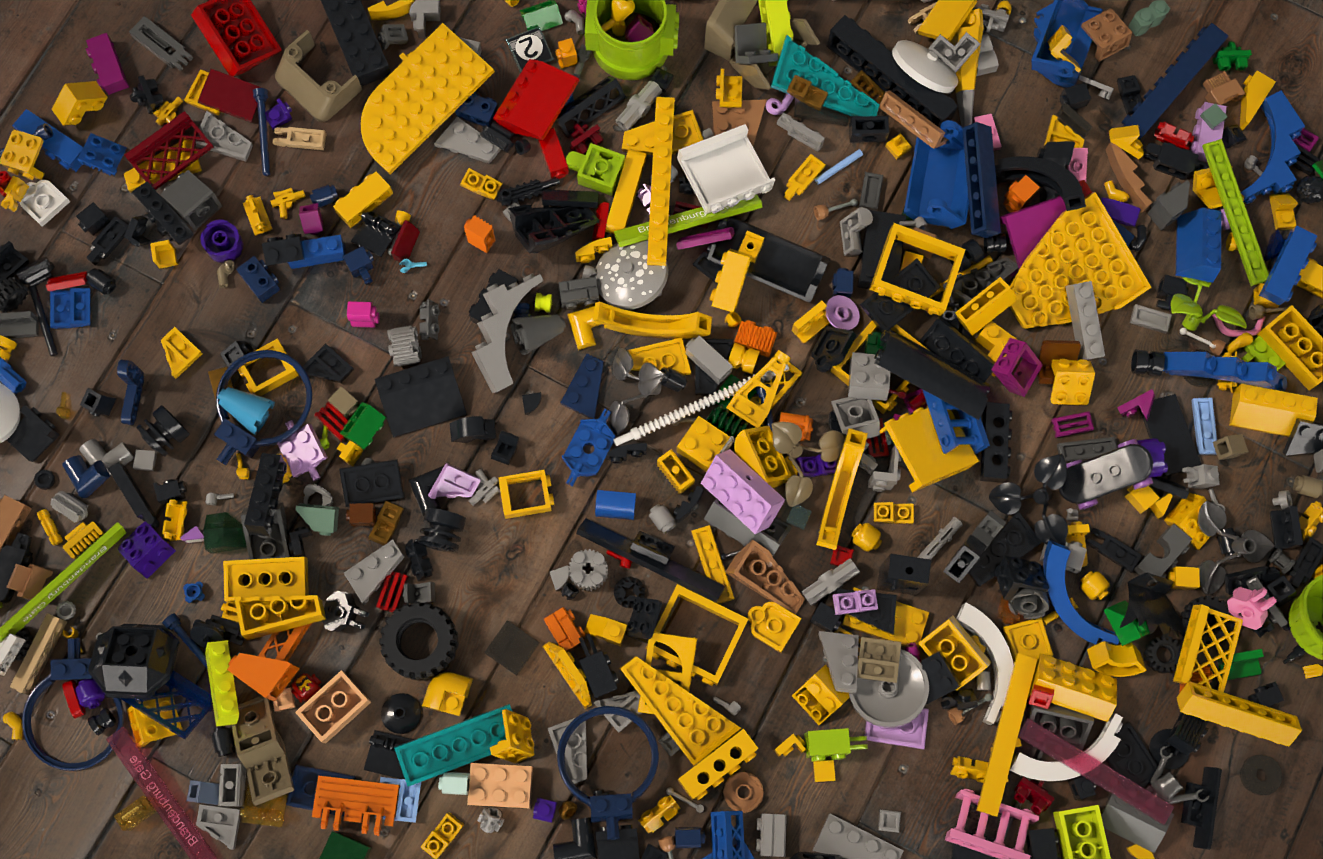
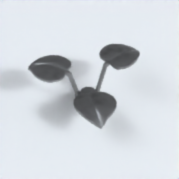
[608,348,665,436]
[1198,501,1274,594]

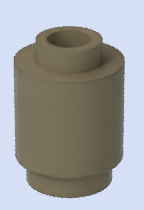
[1293,475,1323,499]

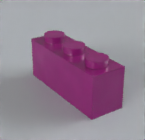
[85,33,129,95]

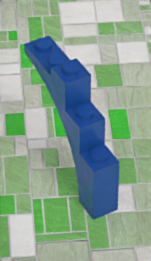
[1240,90,1305,204]
[1163,352,1287,392]

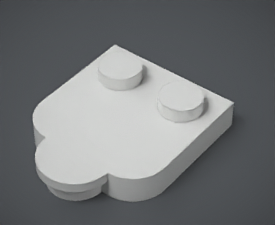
[20,180,70,227]

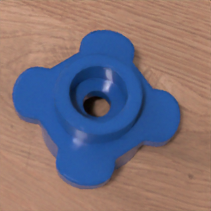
[183,581,205,603]

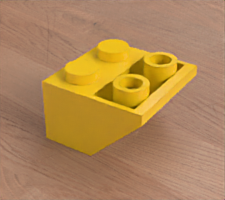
[792,664,850,725]

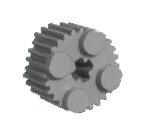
[387,326,422,367]
[568,549,608,592]

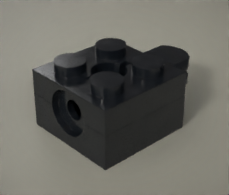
[579,633,619,698]

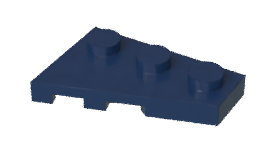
[560,354,604,419]

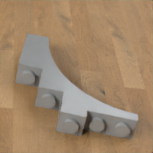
[471,273,543,393]

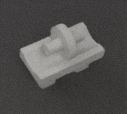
[977,4,1009,33]

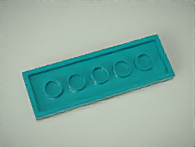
[394,704,512,787]

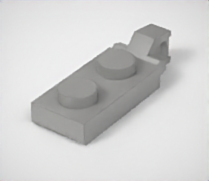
[777,113,825,152]

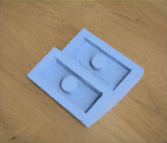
[375,777,421,823]

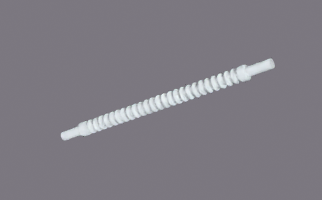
[613,364,789,446]

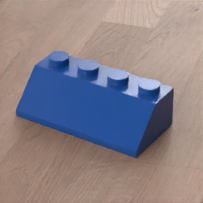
[1176,208,1221,283]

